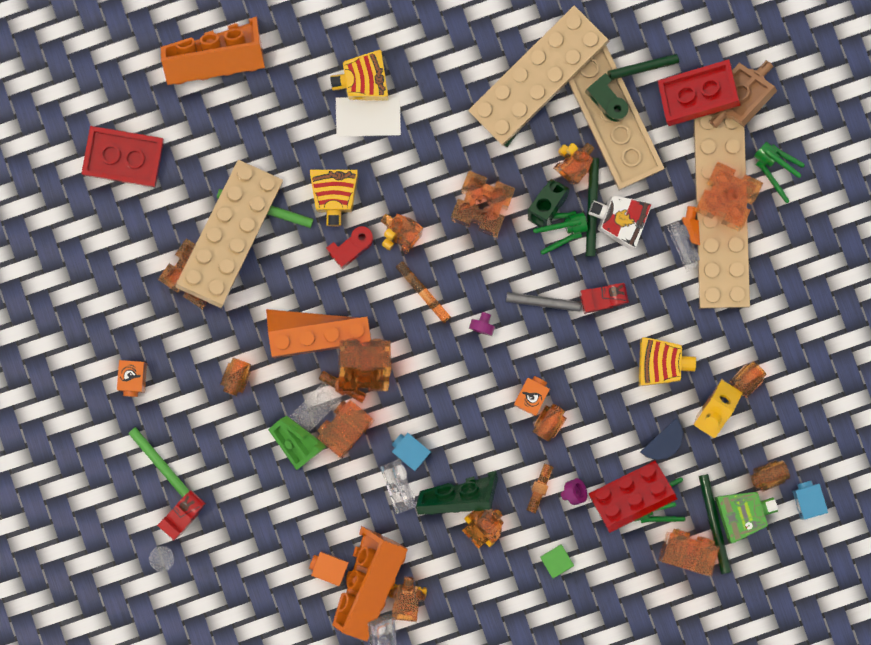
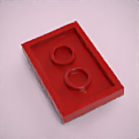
[658,59,741,126]
[81,126,164,188]
[588,461,677,533]

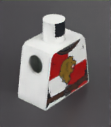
[588,196,652,250]

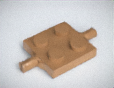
[709,60,777,128]

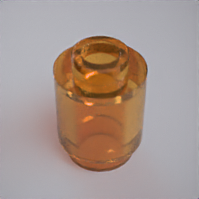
[220,358,251,396]
[729,361,766,398]
[532,404,567,442]
[751,460,790,492]

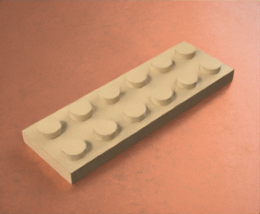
[468,6,610,146]
[568,46,665,190]
[176,160,283,308]

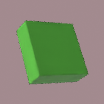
[540,544,574,578]

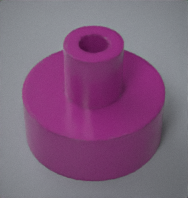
[469,312,495,336]
[561,478,587,505]

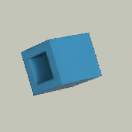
[392,433,431,471]
[792,480,828,520]

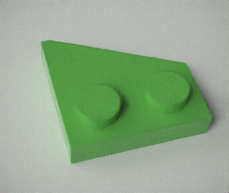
[268,415,326,470]

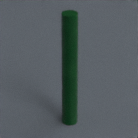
[607,54,679,80]

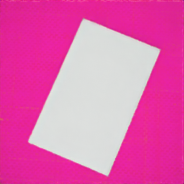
[336,96,401,137]

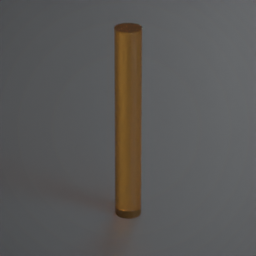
[395,261,451,323]

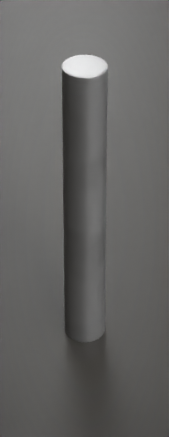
[506,292,581,312]

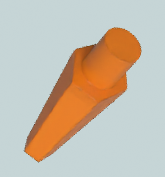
[681,206,700,246]

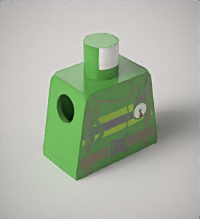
[715,492,778,543]

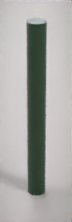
[586,157,599,257]
[698,474,731,574]

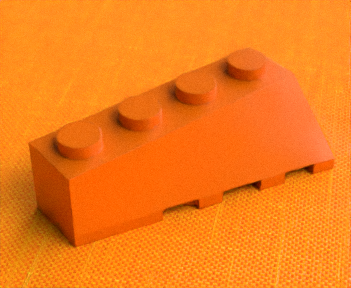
[161,17,265,85]
[266,309,372,358]
[332,526,408,642]

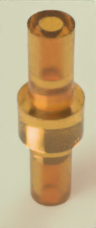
[319,370,367,403]
[527,463,553,514]

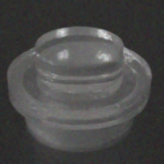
[149,546,174,572]

